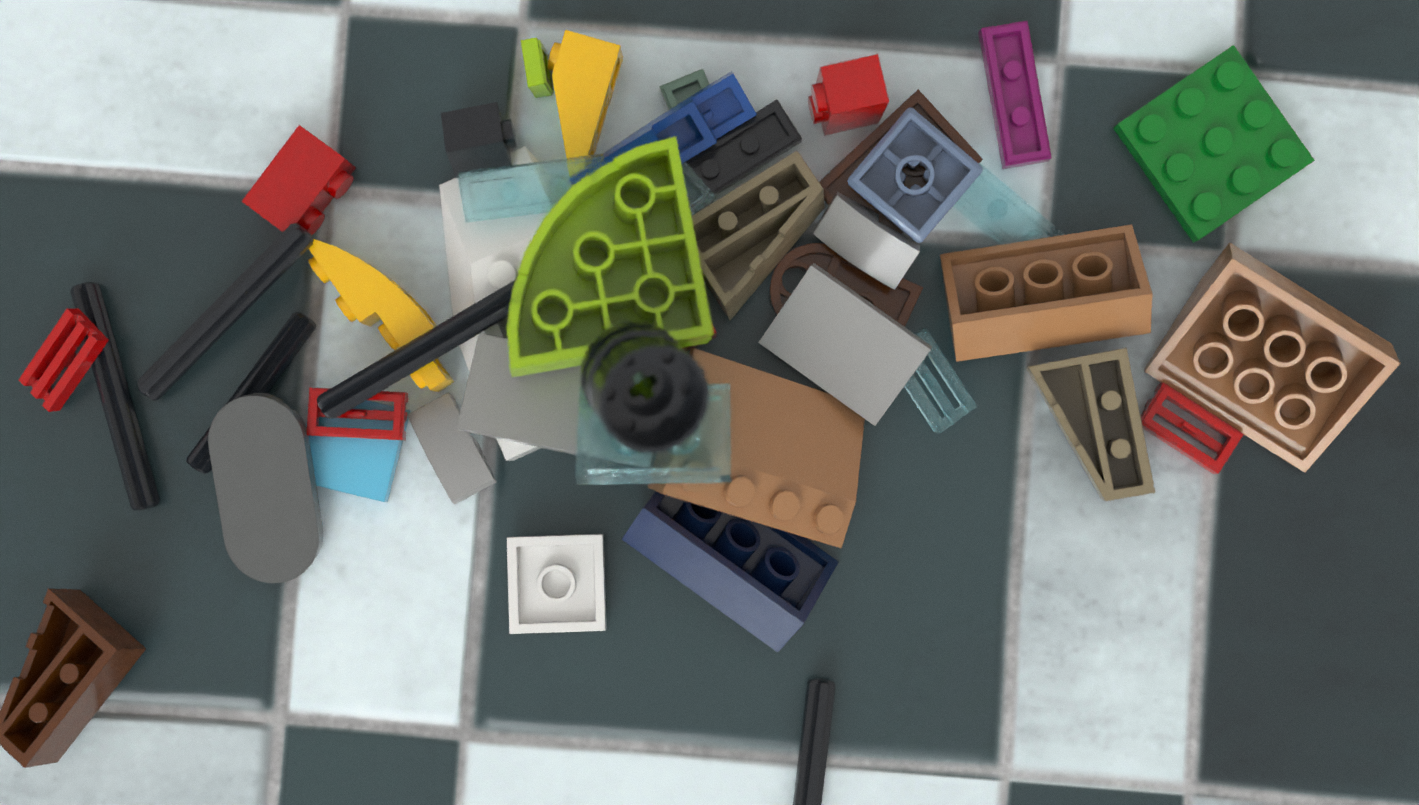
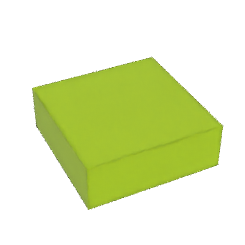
[520,37,553,98]

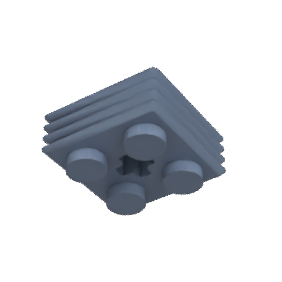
[848,108,983,243]

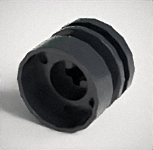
[580,322,709,453]

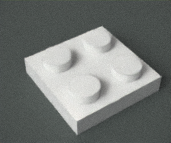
[507,534,607,634]

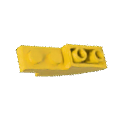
[308,239,454,392]

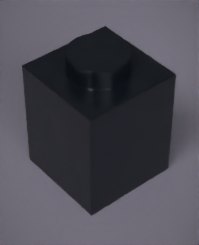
[441,102,517,178]

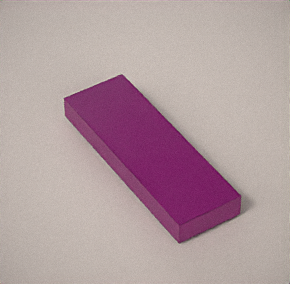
[979,20,1052,169]

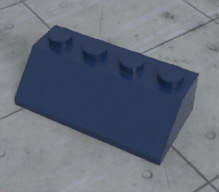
[622,491,839,652]

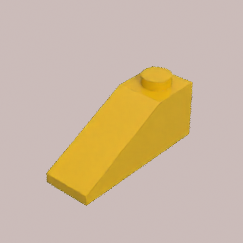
[548,30,623,176]

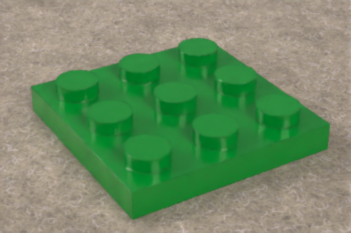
[1113,45,1315,243]

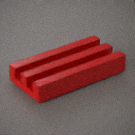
[19,308,109,412]
[1140,383,1244,474]
[307,387,408,441]

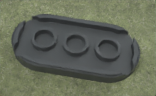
[208,393,323,583]

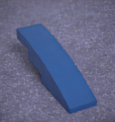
[569,71,757,185]

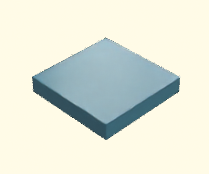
[306,387,411,502]

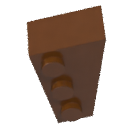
[0,588,146,768]

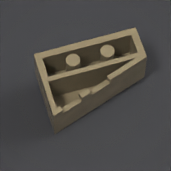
[691,151,825,320]
[1026,348,1155,501]

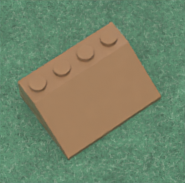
[1144,242,1400,473]
[647,348,865,548]

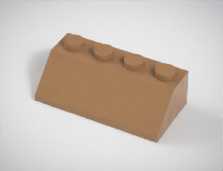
[940,224,1152,362]

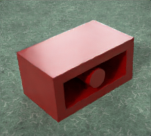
[808,54,889,136]
[241,125,356,235]

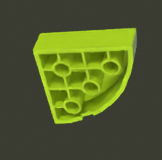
[507,137,714,377]

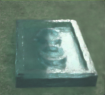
[575,383,731,484]

